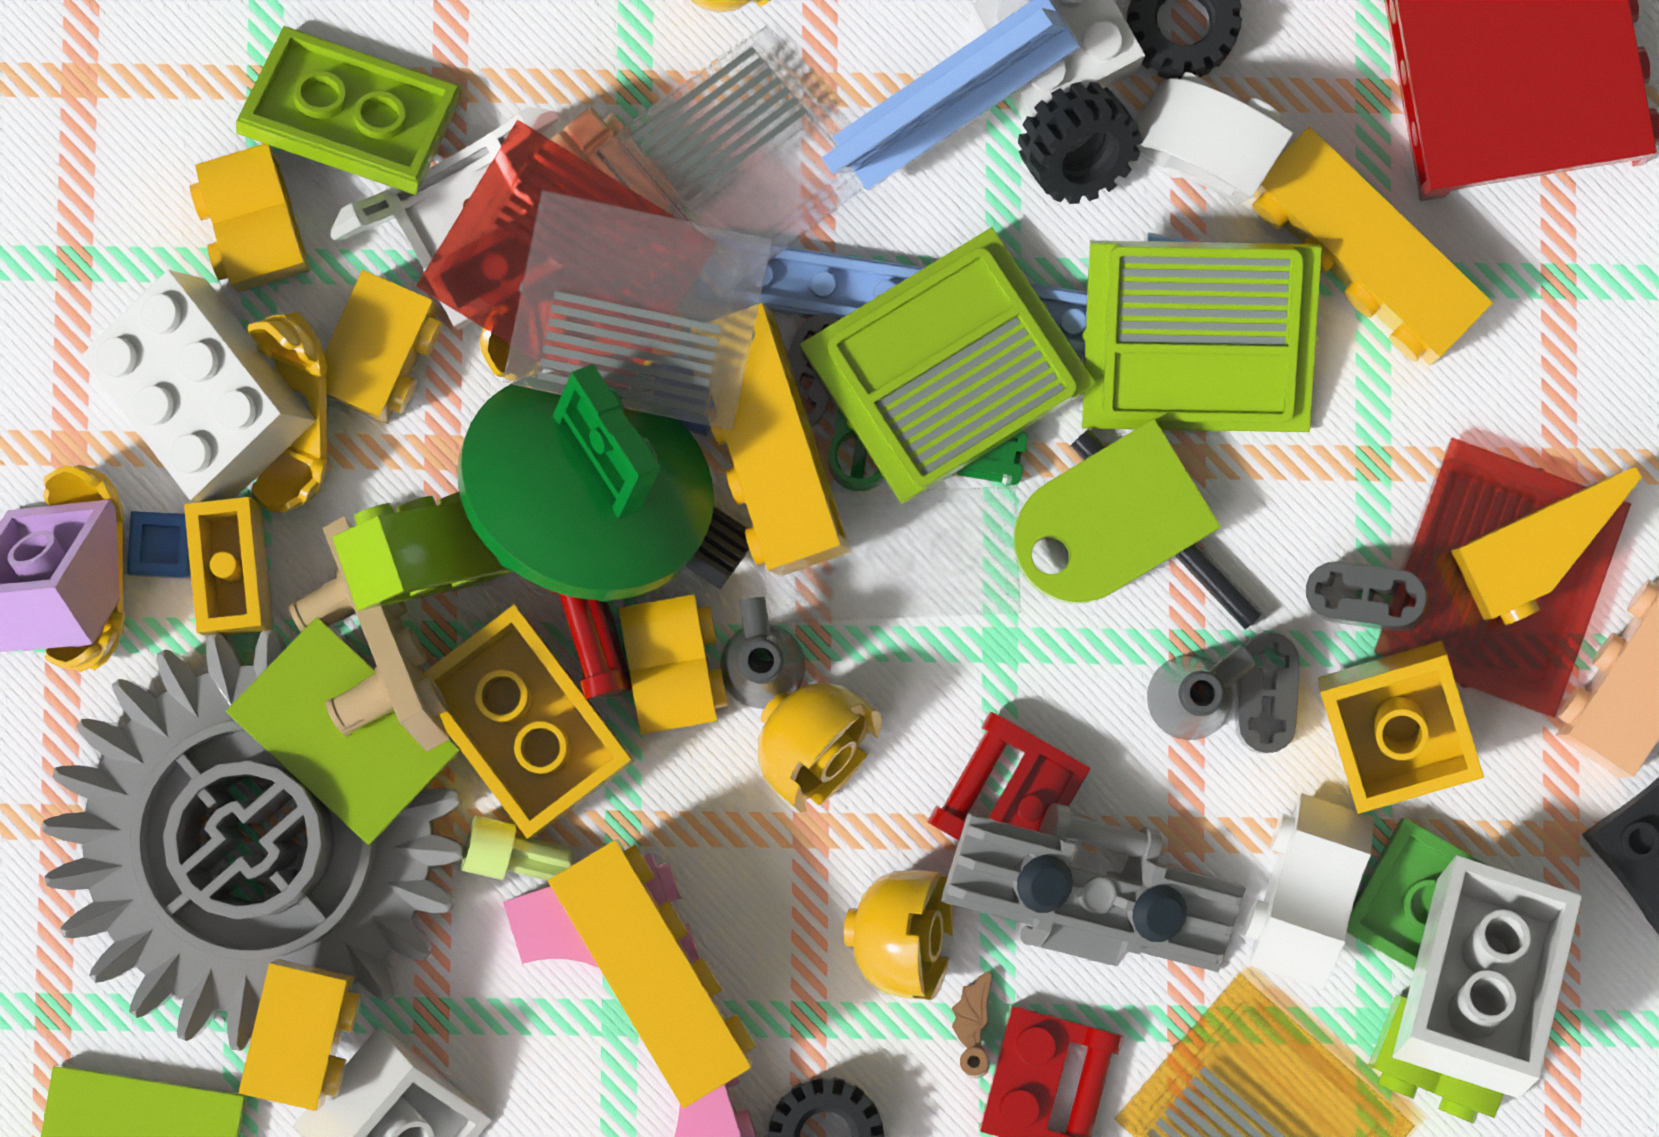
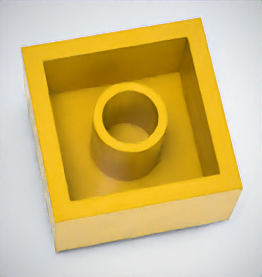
[1318,641,1484,814]

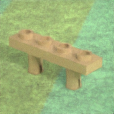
[288,516,449,752]

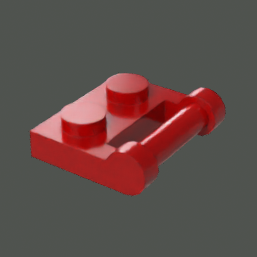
[551,591,633,700]
[927,711,1091,841]
[979,1005,1124,1137]

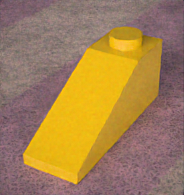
[1451,466,1642,625]

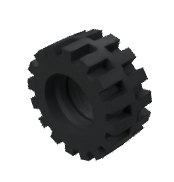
[1126,0,1242,79]
[1018,82,1142,204]

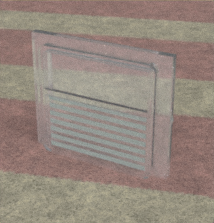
[596,25,865,298]
[503,190,772,430]

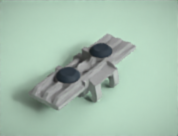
[941,803,1246,973]

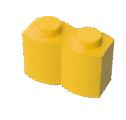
[189,143,311,293]
[619,594,728,735]

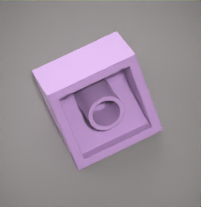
[0,499,120,652]

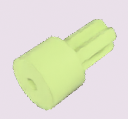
[461,815,572,880]

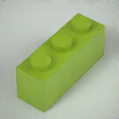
[332,492,514,611]

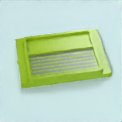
[799,227,1096,505]
[1081,240,1322,432]

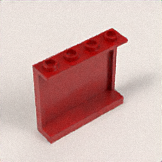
[1384,0,1659,201]

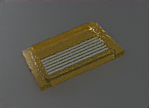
[1114,973,1415,1137]

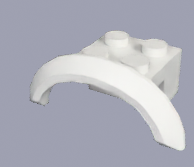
[330,107,569,330]

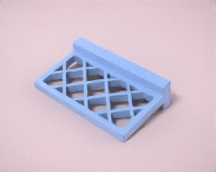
[821,0,1082,190]

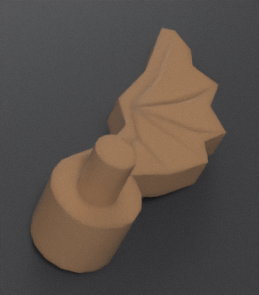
[952,971,993,1079]

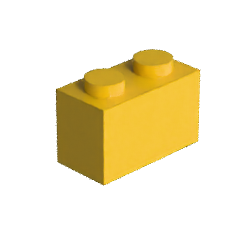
[324,269,442,424]
[184,497,274,637]
[238,959,361,1111]

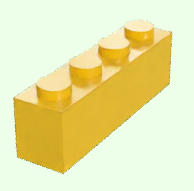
[1252,126,1493,366]
[688,303,852,577]
[547,839,756,1109]

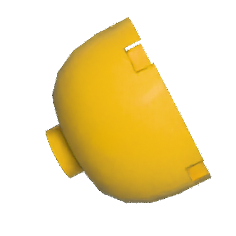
[757,682,883,813]
[844,870,954,1000]

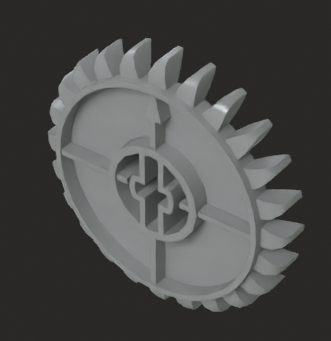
[42,630,465,1051]

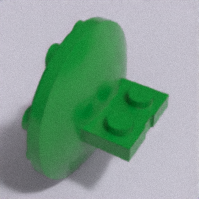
[457,364,714,602]

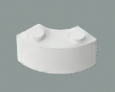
[1135,72,1293,205]
[1244,793,1374,989]

